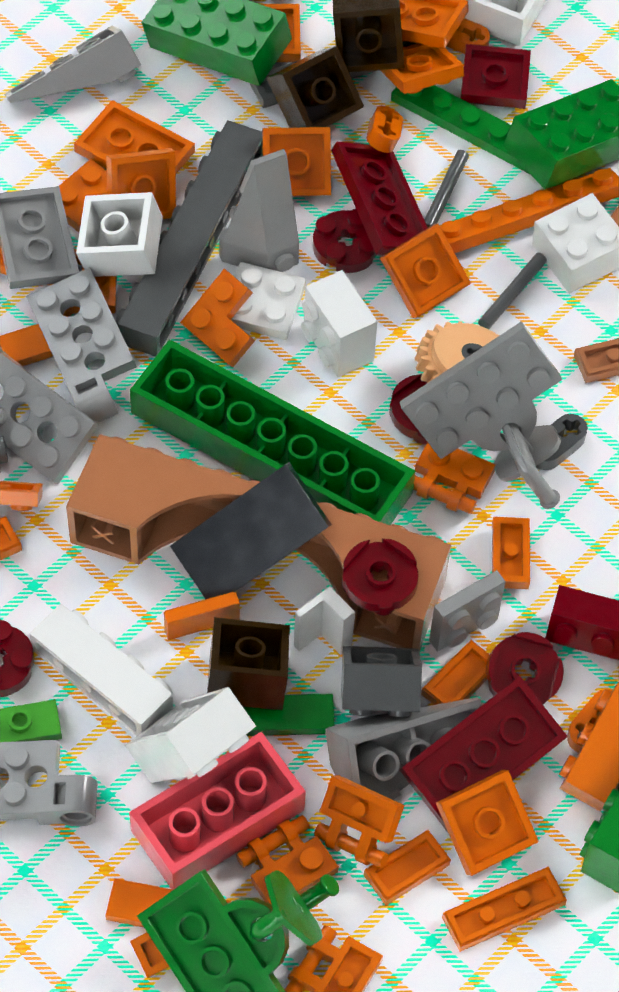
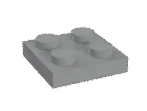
[429,570,506,652]

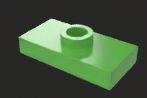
[0,699,62,742]

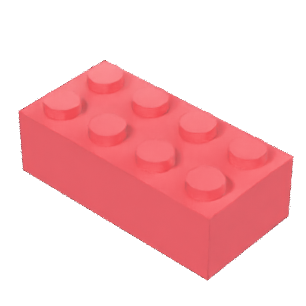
[129,731,306,890]

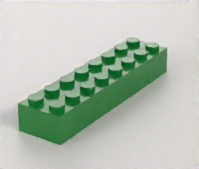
[130,339,416,525]

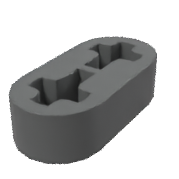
[536,414,588,470]

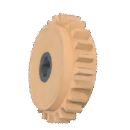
[415,321,500,383]

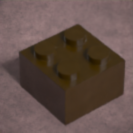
[332,0,404,73]
[267,46,364,128]
[207,617,290,711]

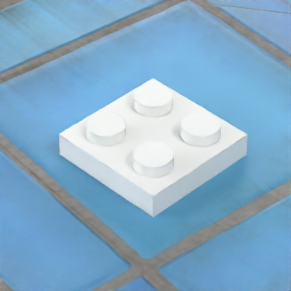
[231,262,306,341]

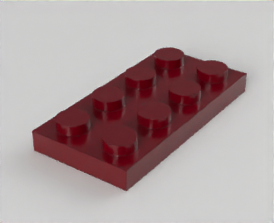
[331,141,428,255]
[399,676,568,832]

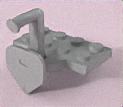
[400,321,562,509]

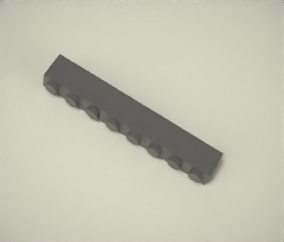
[115,120,262,357]

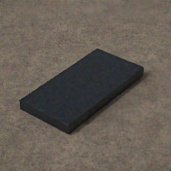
[170,462,332,599]

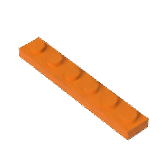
[440,168,619,253]

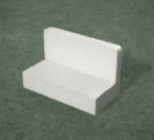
[293,586,355,655]

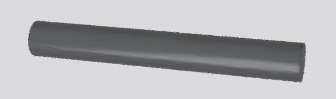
[424,150,469,228]
[478,253,547,329]

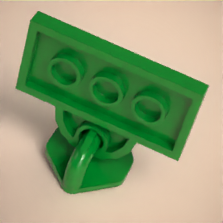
[137,869,339,992]

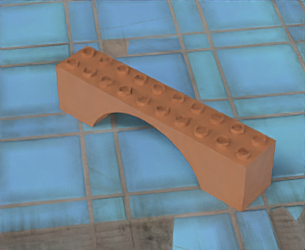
[66,434,451,652]

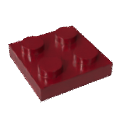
[460,44,531,109]

